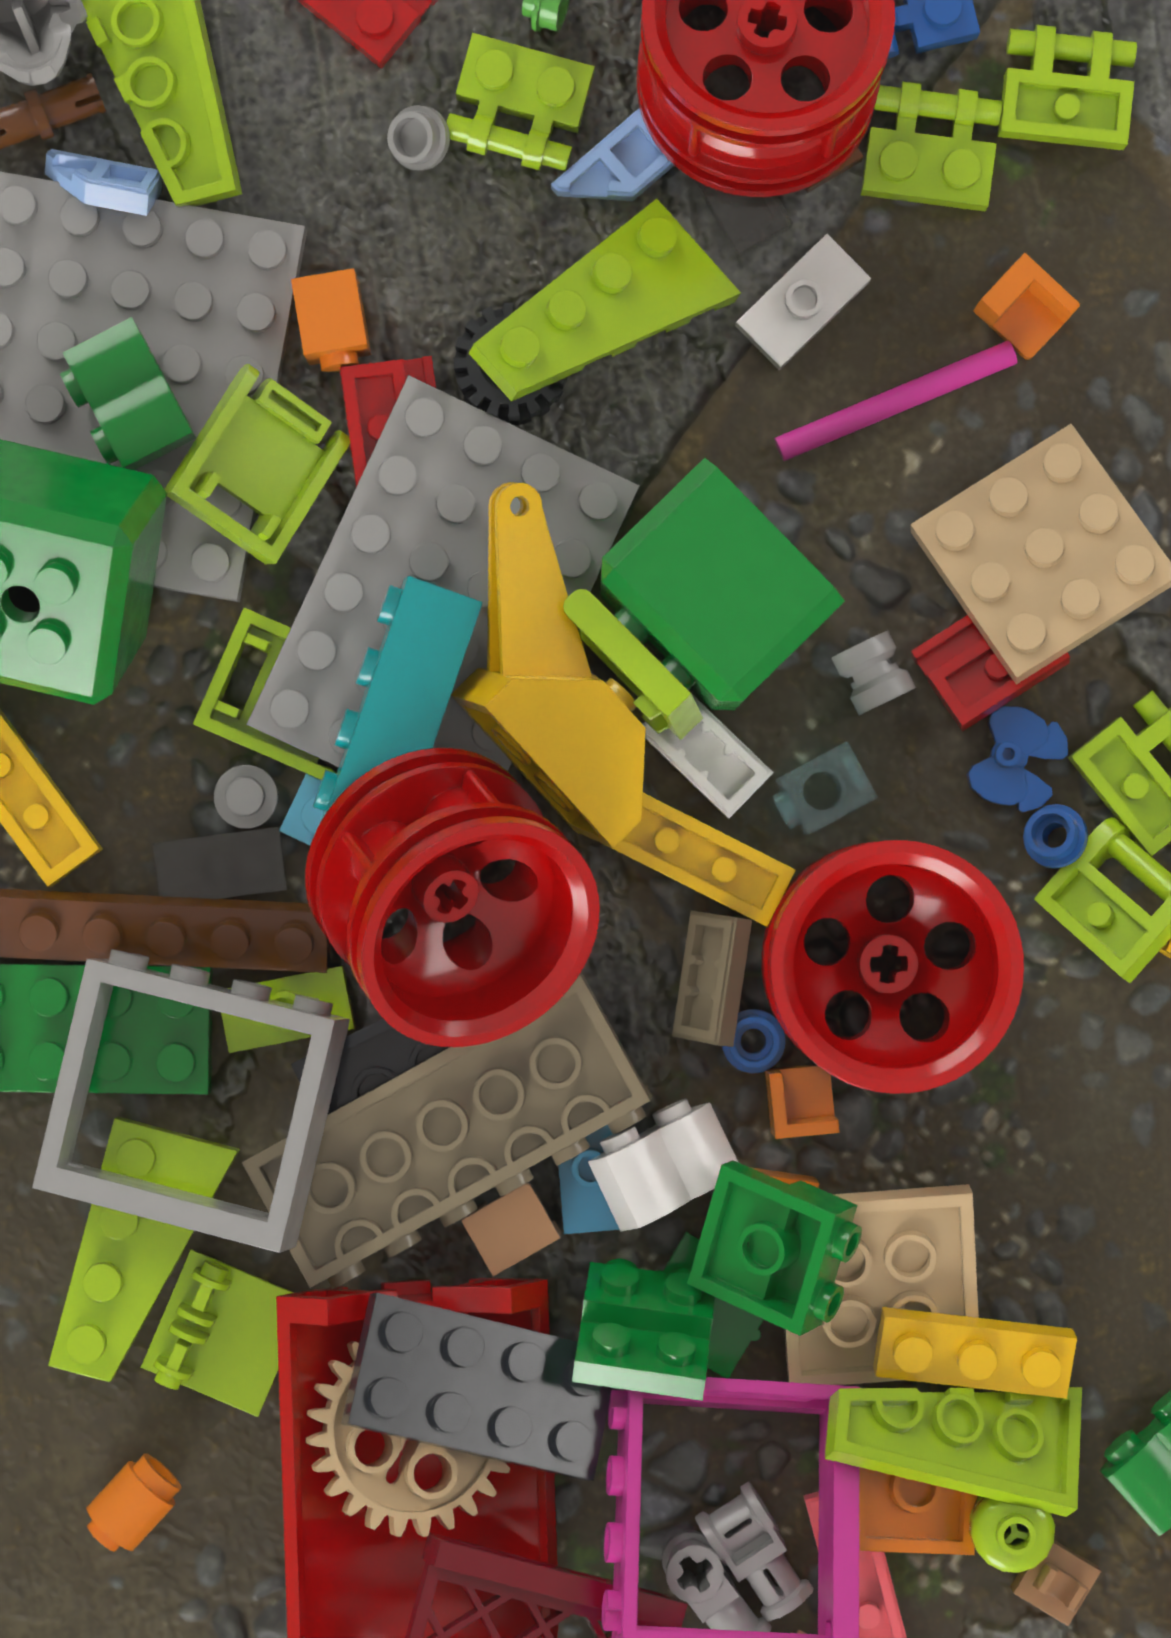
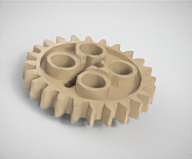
[306,1341,510,1537]

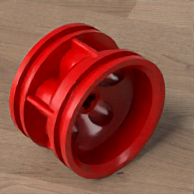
[636,0,895,197]
[305,748,600,1047]
[761,840,1024,1094]

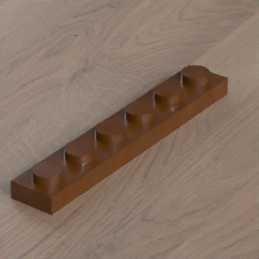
[0,888,330,973]

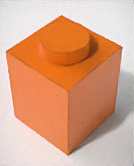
[291,268,372,372]

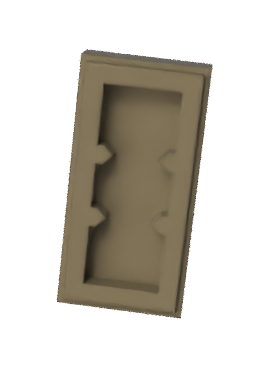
[672,911,752,1047]

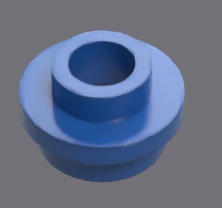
[1023,804,1088,868]
[722,1009,785,1073]

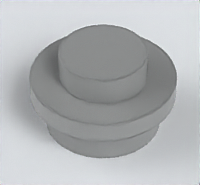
[387,105,450,171]
[214,765,278,829]

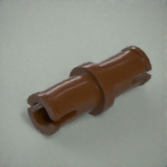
[0,73,106,150]

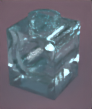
[772,741,878,835]

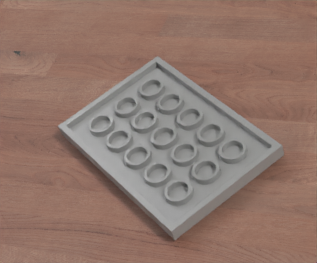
[246,375,639,771]

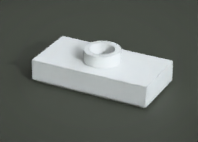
[735,234,871,371]
[643,693,774,819]

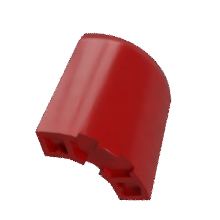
[276,1278,559,1638]

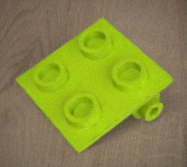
[141,1249,294,1417]

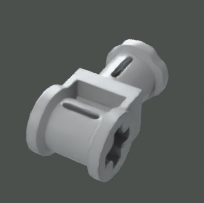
[695,1481,814,1622]
[662,1530,772,1632]

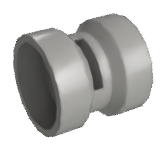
[831,631,916,716]

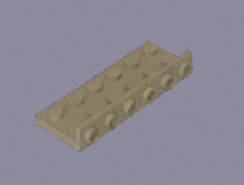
[242,974,653,1289]

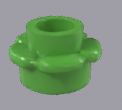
[522,0,570,32]

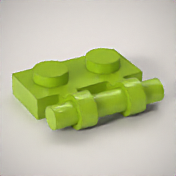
[998,25,1137,150]
[447,33,595,171]
[860,81,1002,212]
[1067,690,1171,856]

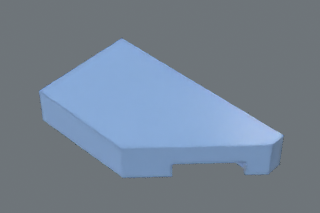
[551,108,675,201]
[45,149,162,216]

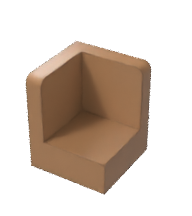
[461,1183,561,1276]

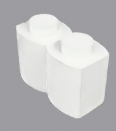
[588,1098,738,1232]

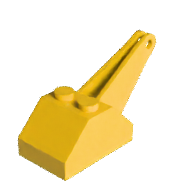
[451,482,646,848]

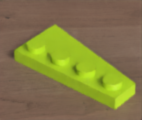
[81,0,243,207]
[469,199,741,402]
[48,1117,240,1382]
[825,1387,1082,1517]

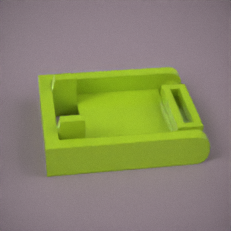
[164,364,350,565]
[563,589,703,740]
[193,608,336,780]

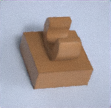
[1010,1540,1101,1626]

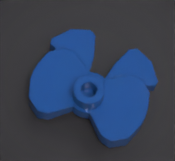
[966,706,1068,812]

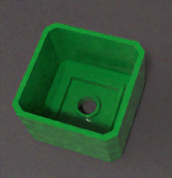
[0,439,167,705]
[601,458,845,711]

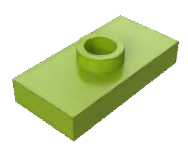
[221,965,356,1053]

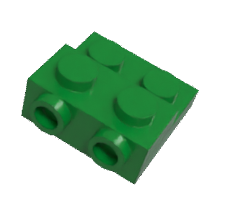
[687,1160,862,1336]
[572,1258,715,1401]

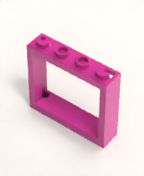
[602,1377,860,1638]

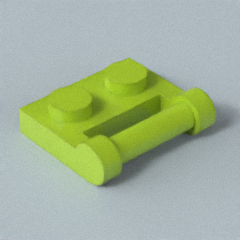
[1034,817,1171,983]

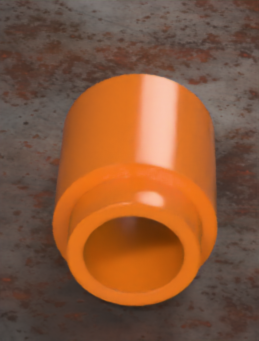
[86,1453,182,1552]

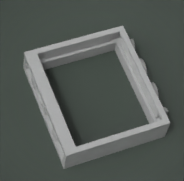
[32,949,350,1253]

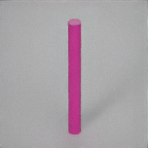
[774,340,1018,461]

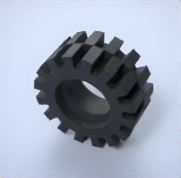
[453,303,568,424]

